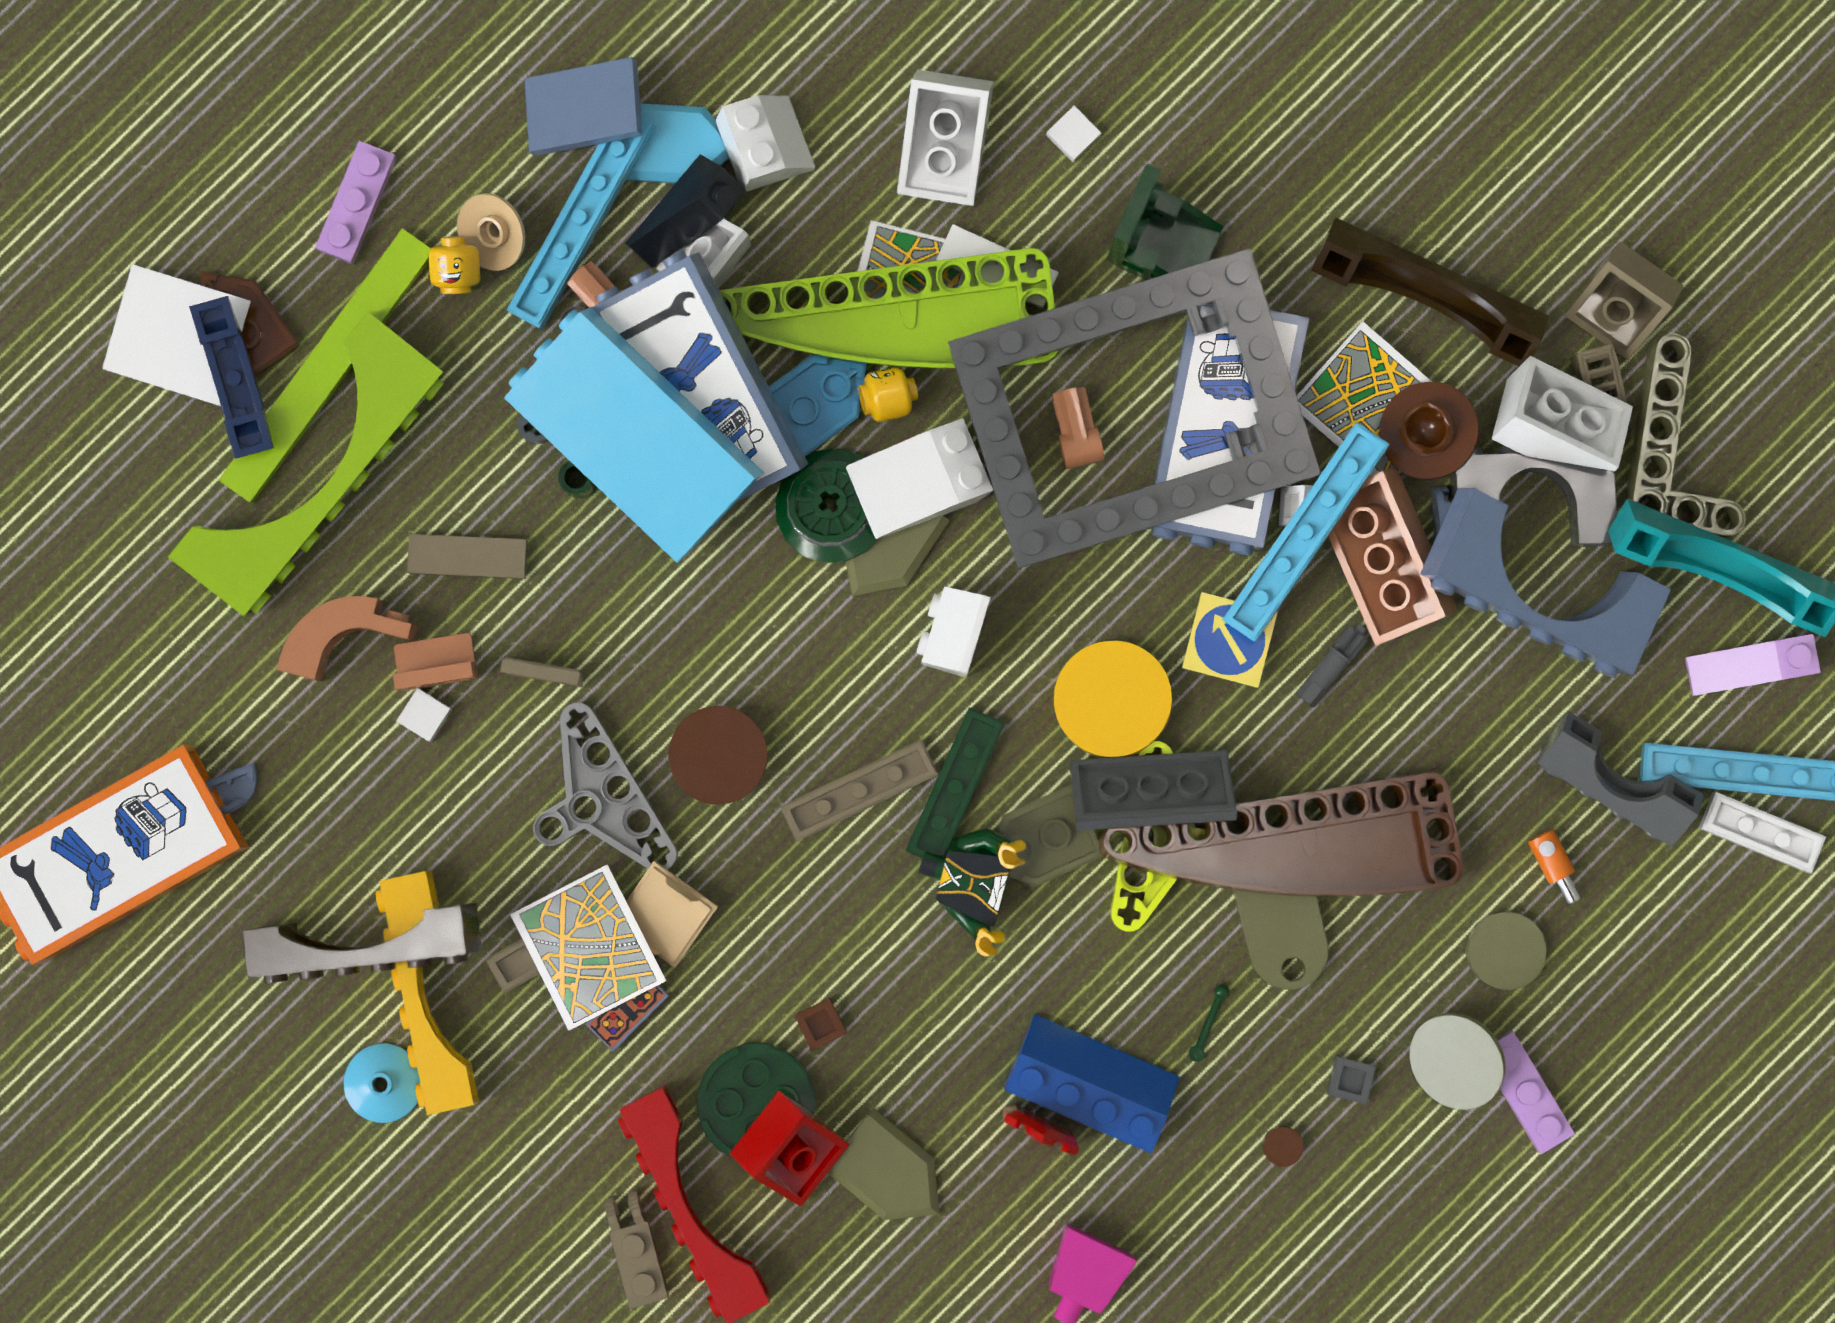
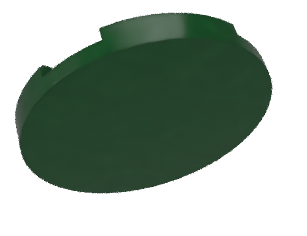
[697,1043,815,1158]

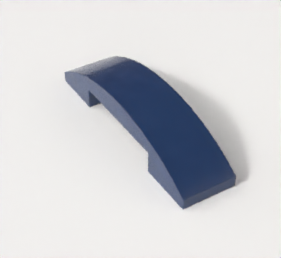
[189,296,274,459]

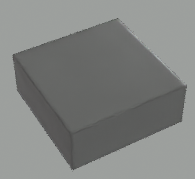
[1326,1055,1376,1105]

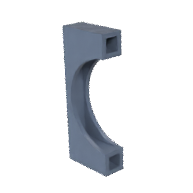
[1420,488,1671,678]

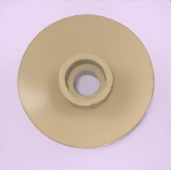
[457,193,525,271]

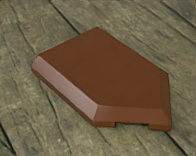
[199,271,300,377]

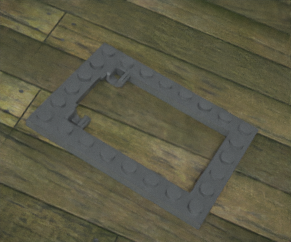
[948,248,1321,569]

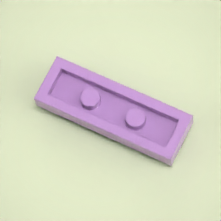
[315,141,397,265]
[1497,1030,1575,1154]

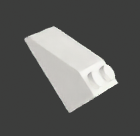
[897,70,994,206]
[1492,356,1633,471]
[846,418,994,539]

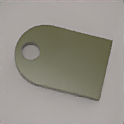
[1233,890,1328,990]

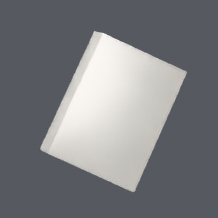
[656,219,751,288]

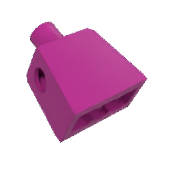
[1049,1223,1137,1323]

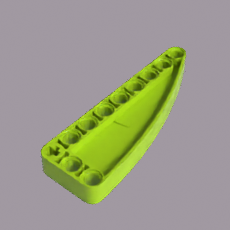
[719,248,1058,369]

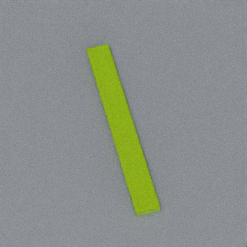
[219,228,431,504]

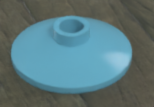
[344,1043,420,1123]

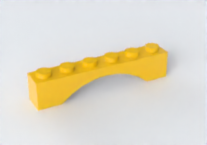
[376,871,479,1115]

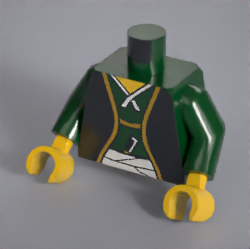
[919,828,1026,956]

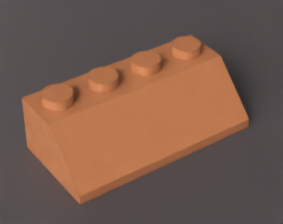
[1328,467,1459,646]

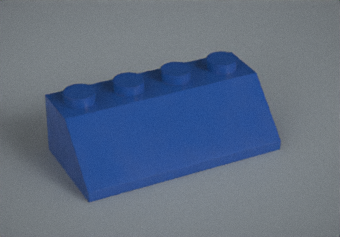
[1004,1014,1180,1154]

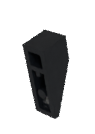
[625,154,746,268]

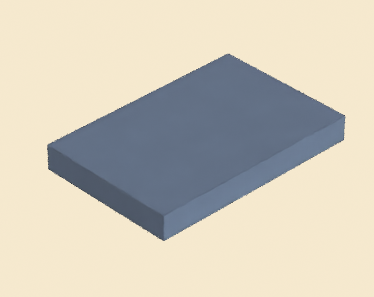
[524,57,642,156]

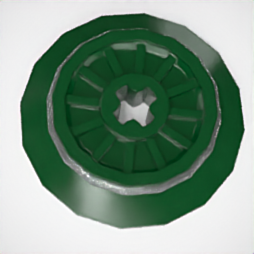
[775,449,878,563]

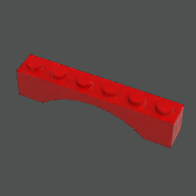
[618,1085,772,1323]

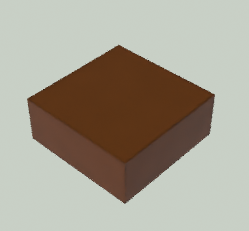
[794,997,847,1051]

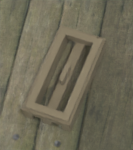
[500,657,584,688]

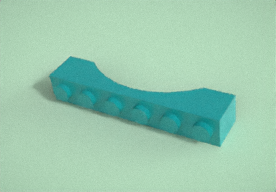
[1608,499,1835,637]

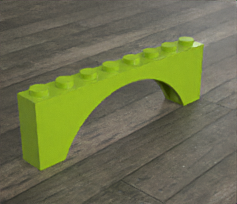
[168,311,444,616]

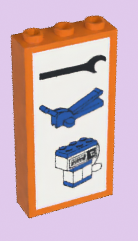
[0,744,249,965]

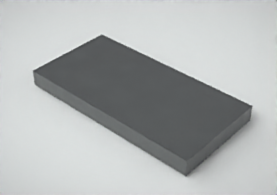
[1070,750,1237,831]

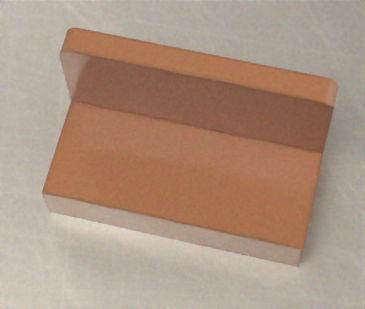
[393,633,479,691]

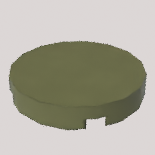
[1466,911,1547,990]

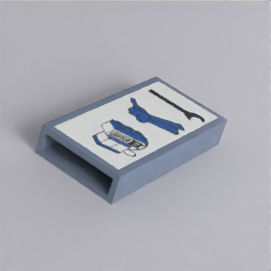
[591,250,808,501]
[1149,303,1309,556]

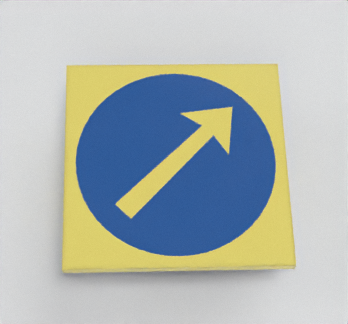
[1182,592,1278,688]

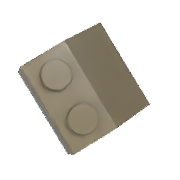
[1564,241,1684,360]

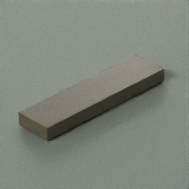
[780,739,938,842]

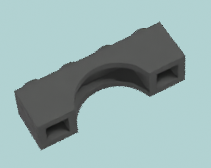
[1537,711,1703,847]

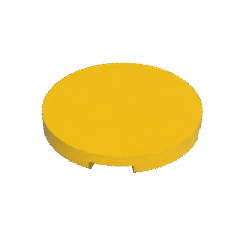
[1054,641,1172,758]

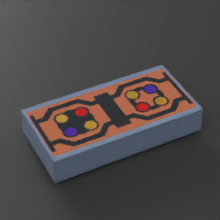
[585,985,670,1052]

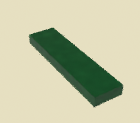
[905,707,1005,858]

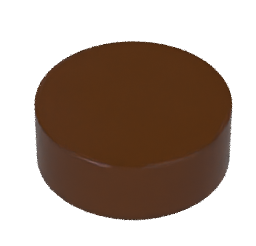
[1262,1126,1303,1167]

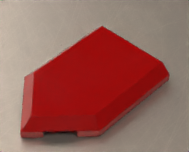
[1002,1103,1079,1156]

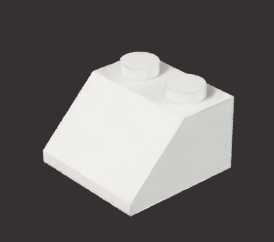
[715,95,815,192]
[916,587,990,678]

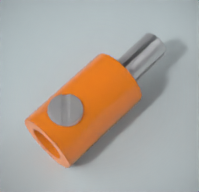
[1527,829,1580,904]

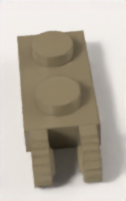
[604,1191,669,1309]

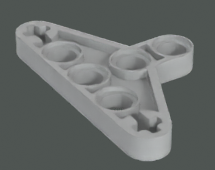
[533,703,678,870]

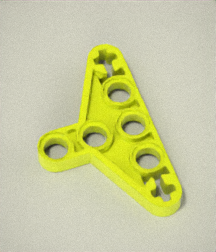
[1111,741,1205,932]

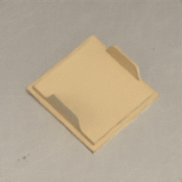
[626,861,718,968]

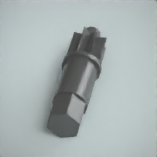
[1295,623,1368,708]

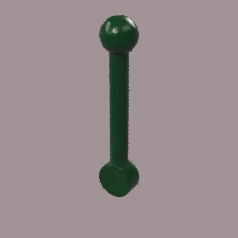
[1188,984,1230,1062]

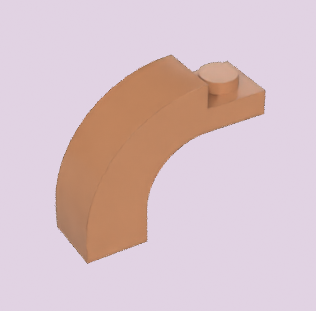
[276,596,418,682]

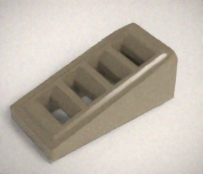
[1570,343,1631,422]

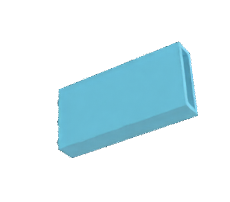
[504,307,764,563]

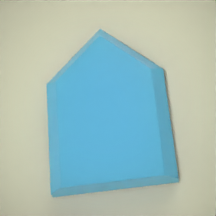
[626,103,730,183]

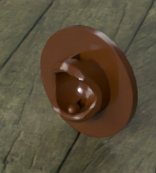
[1380,382,1479,480]
[669,706,768,805]

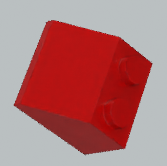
[729,1091,850,1207]

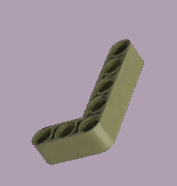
[1625,333,1746,538]

